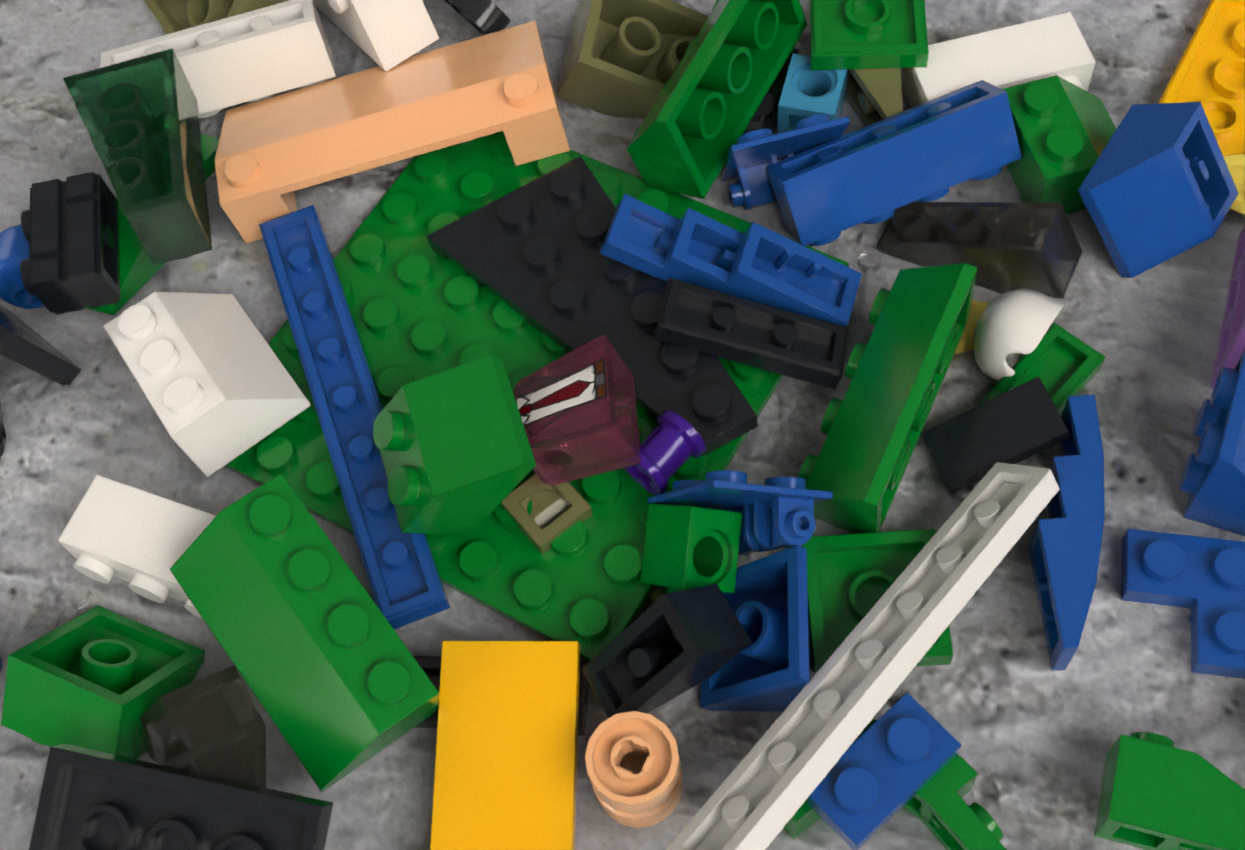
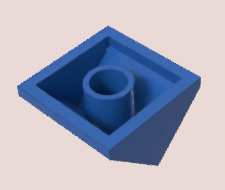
[700,545,809,712]

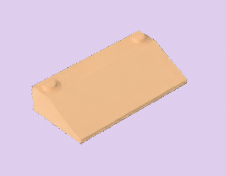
[215,21,570,244]

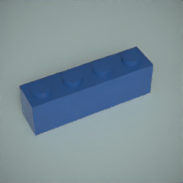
[766,80,1022,246]

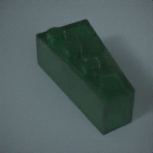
[63,48,212,266]

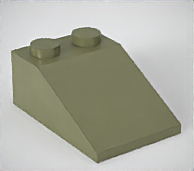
[556,0,709,119]

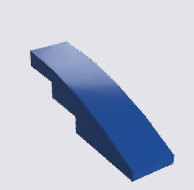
[599,194,862,327]
[1028,394,1105,671]

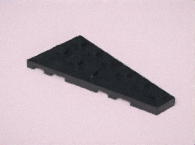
[427,156,758,456]

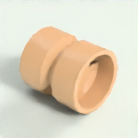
[585,711,683,828]

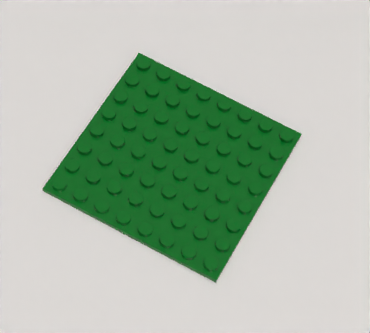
[225,131,849,662]

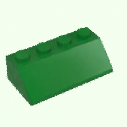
[627,0,807,199]
[798,263,978,534]
[170,473,439,793]

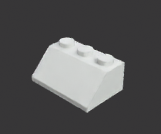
[104,292,311,477]

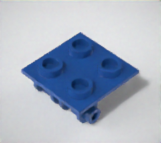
[721,114,850,211]
[648,471,833,556]

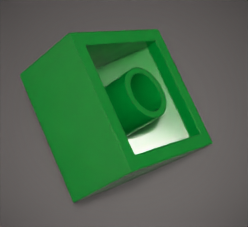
[1002,75,1116,223]
[373,354,536,536]
[1,605,205,759]

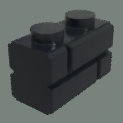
[20,172,120,315]

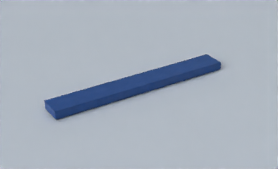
[259,205,450,630]

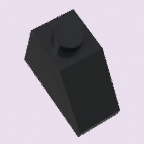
[581,583,752,718]

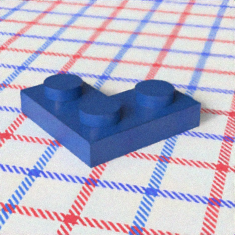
[1121,529,1245,679]

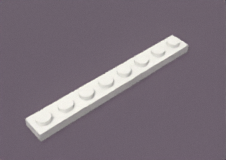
[666,462,1060,850]

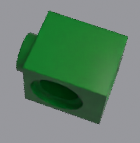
[640,503,742,593]

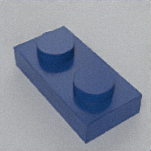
[806,693,961,850]

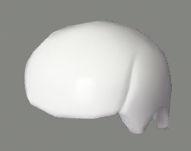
[974,288,1064,381]

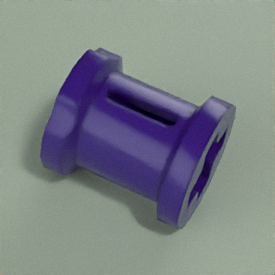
[620,410,706,496]

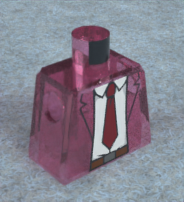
[514,334,641,486]

